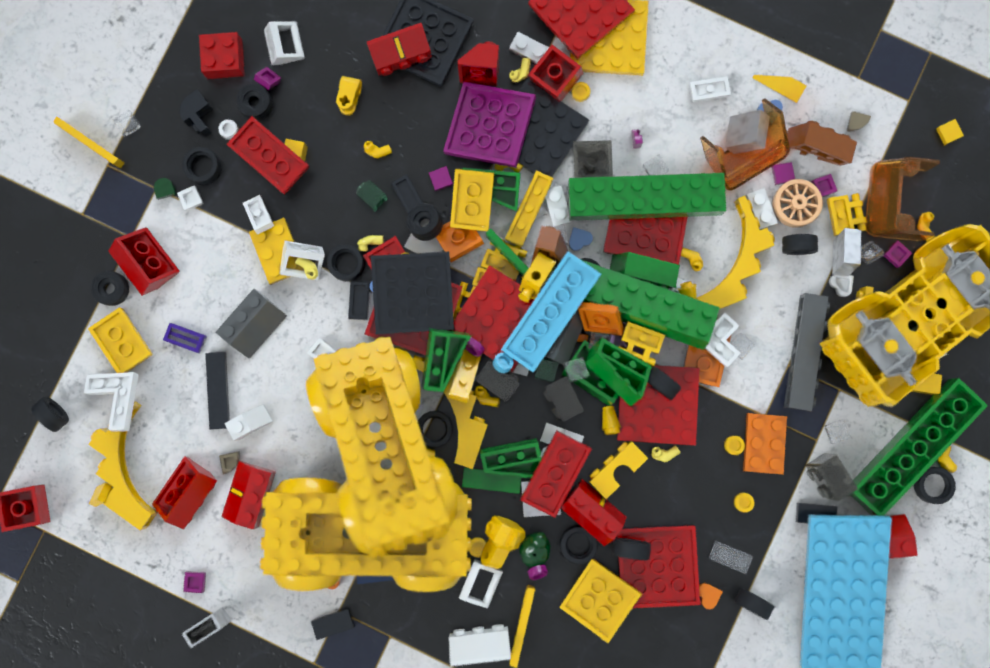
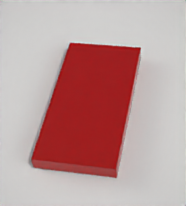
[227,116,310,195]
[520,430,592,518]

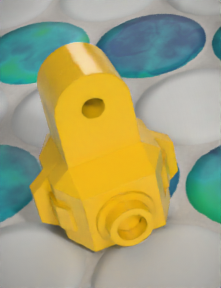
[481,516,526,569]

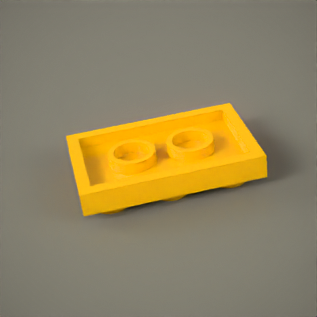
[450,169,494,231]
[249,218,304,285]
[88,307,153,373]

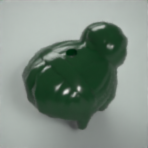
[519,532,551,568]

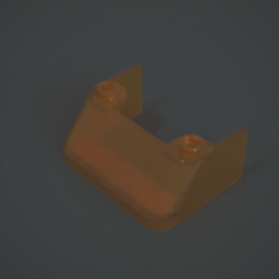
[700,98,790,190]
[866,157,940,241]

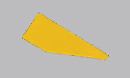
[752,75,807,103]

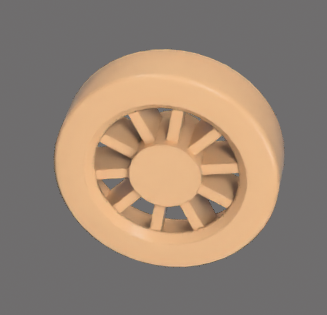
[772,179,823,228]

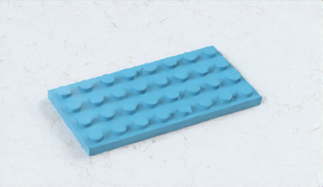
[800,515,892,668]

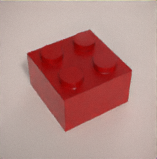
[199,32,245,79]
[528,45,584,102]
[0,484,51,532]

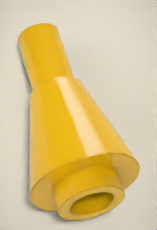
[678,281,697,299]

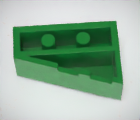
[463,168,521,212]
[610,252,680,289]
[421,328,471,392]
[586,338,652,406]
[561,340,619,406]
[480,438,541,478]

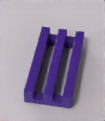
[163,323,207,354]

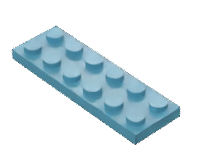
[501,251,601,372]

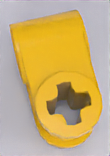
[336,76,362,115]

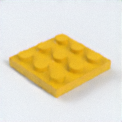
[560,558,642,643]

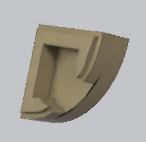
[846,111,871,131]
[219,451,240,474]

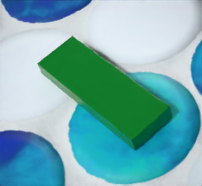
[486,229,529,277]
[462,467,521,494]

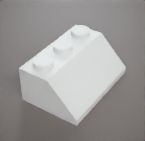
[449,624,511,666]

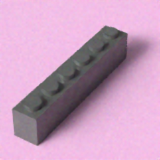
[783,293,830,411]

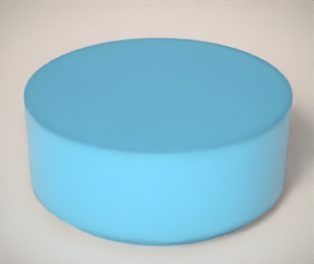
[493,352,514,373]

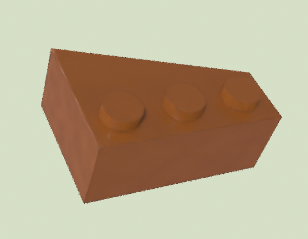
[783,121,857,166]
[531,226,568,272]

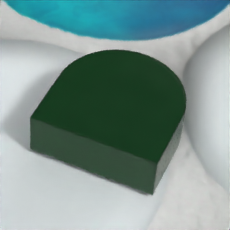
[154,178,177,200]

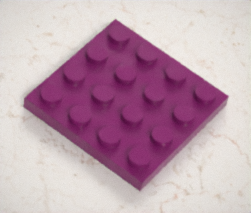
[443,82,536,168]

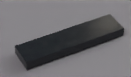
[205,352,230,430]

